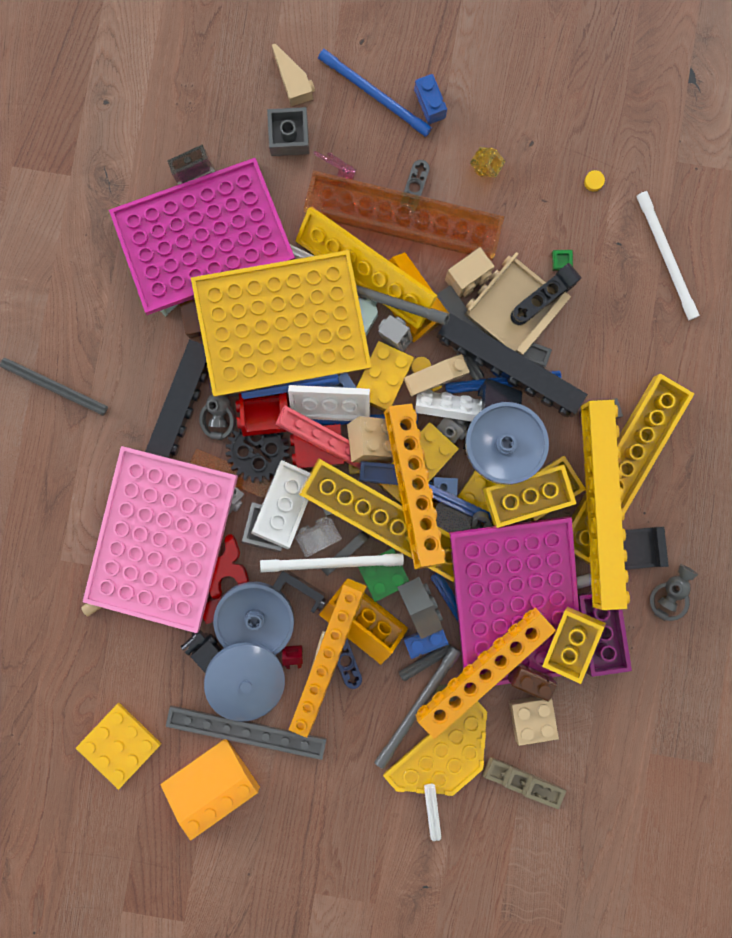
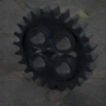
[225,429,290,483]

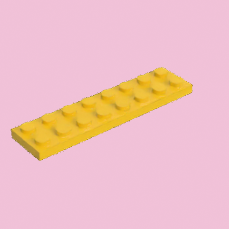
[295,207,438,329]

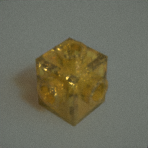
[470,147,506,178]

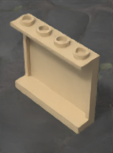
[465,252,571,355]

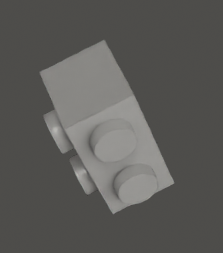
[378,315,413,352]

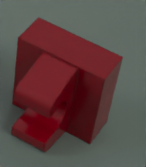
[282,645,303,669]

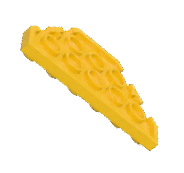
[383,701,487,796]

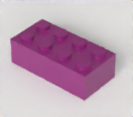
[578,592,632,677]

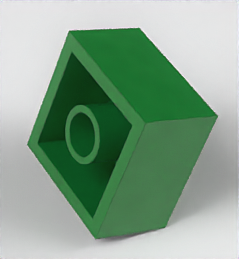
[358,548,409,602]

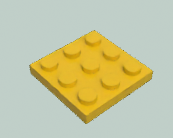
[76,703,161,790]

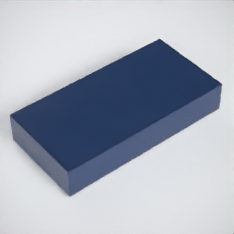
[359,461,398,485]

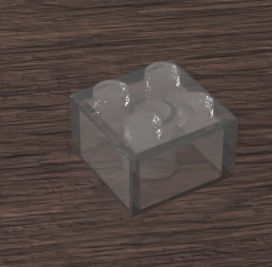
[295,516,343,558]

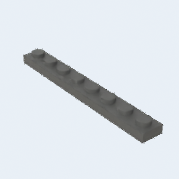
[166,705,327,760]

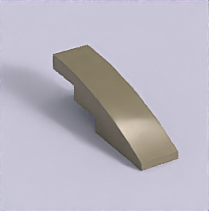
[482,757,566,809]

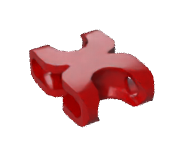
[209,533,249,600]

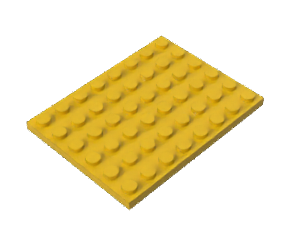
[191,250,372,397]

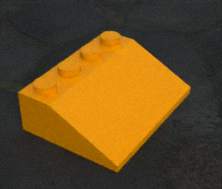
[160,739,260,841]

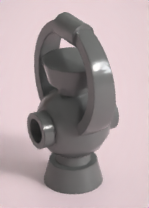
[199,382,237,440]
[650,564,699,621]

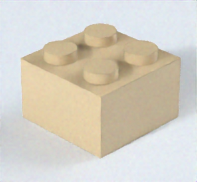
[445,247,494,297]
[347,416,393,464]
[509,697,559,746]

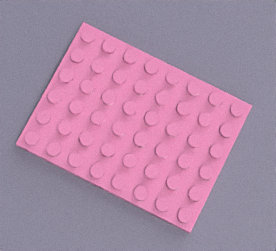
[83,446,238,633]

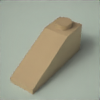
[272,44,315,107]
[404,354,470,396]

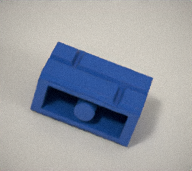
[414,74,447,124]
[403,629,448,659]

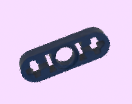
[337,639,362,689]

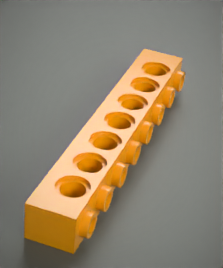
[384,404,445,570]
[289,579,367,738]
[415,607,556,739]

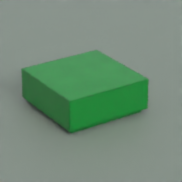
[552,250,573,271]

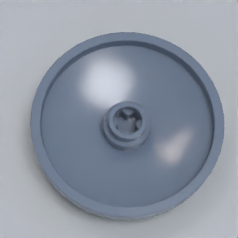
[465,402,549,485]
[213,582,294,655]
[204,642,285,722]

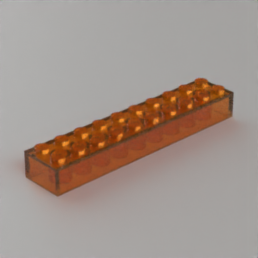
[304,170,505,261]

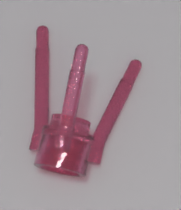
[312,151,357,186]

